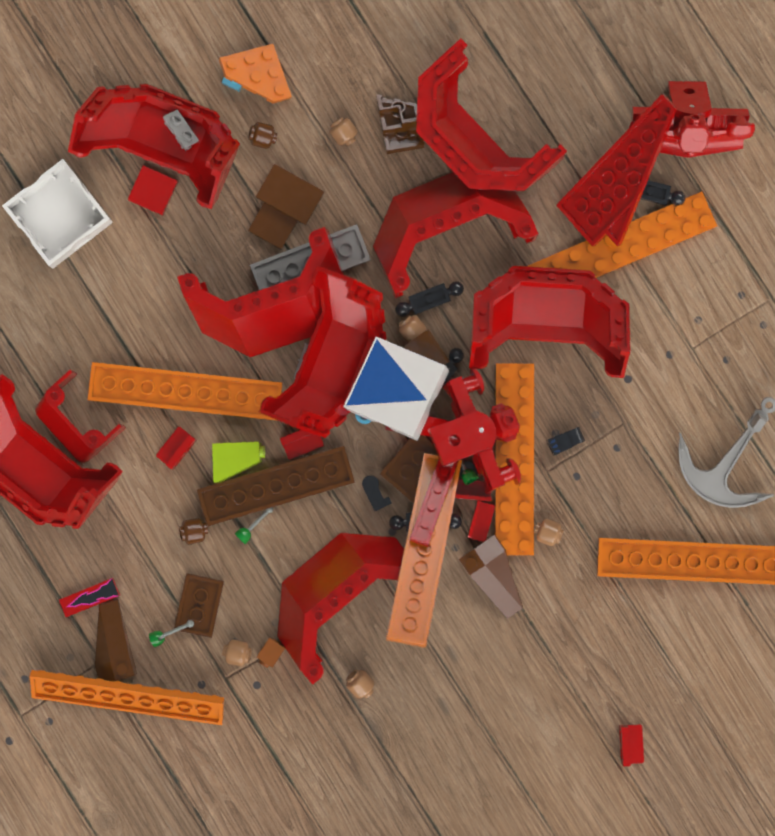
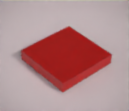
[127,165,178,216]

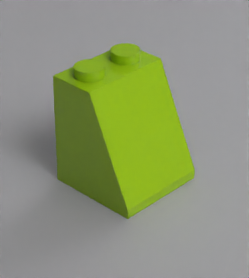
[212,442,266,483]

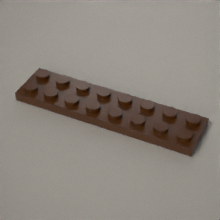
[197,446,355,527]

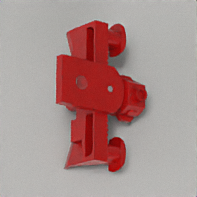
[629,81,755,158]
[428,368,521,494]

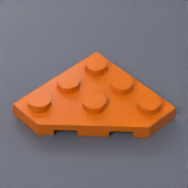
[219,44,292,104]

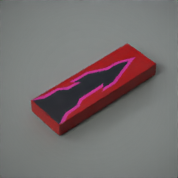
[59,578,120,617]

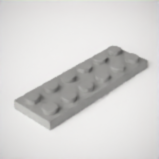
[250,224,371,290]

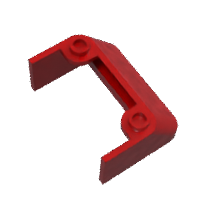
[35,370,126,462]

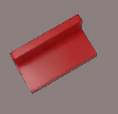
[156,427,197,470]
[279,430,324,460]
[455,479,492,501]
[467,500,495,542]
[619,724,644,767]

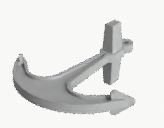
[678,397,775,508]

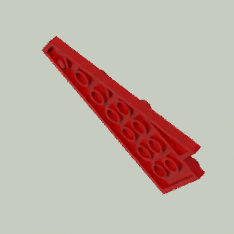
[556,94,677,247]

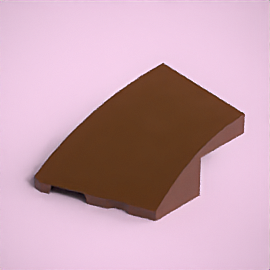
[376,95,424,154]

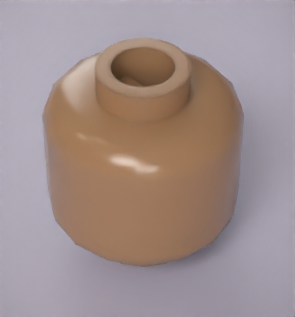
[330,117,358,146]
[398,315,426,343]
[534,519,564,547]
[222,639,252,667]
[346,670,375,699]

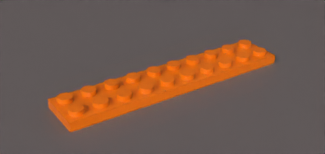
[528,192,717,278]
[88,362,283,421]
[495,363,534,555]
[386,453,462,648]
[597,538,775,585]
[30,670,224,725]

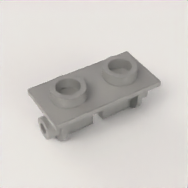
[163,110,199,151]

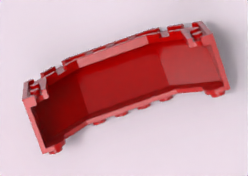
[416,38,567,191]
[68,84,240,209]
[373,172,539,299]
[177,227,343,357]
[259,266,387,438]
[469,266,631,378]
[0,374,123,529]
[277,533,405,685]

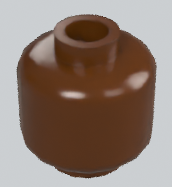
[248,122,277,149]
[179,518,208,545]

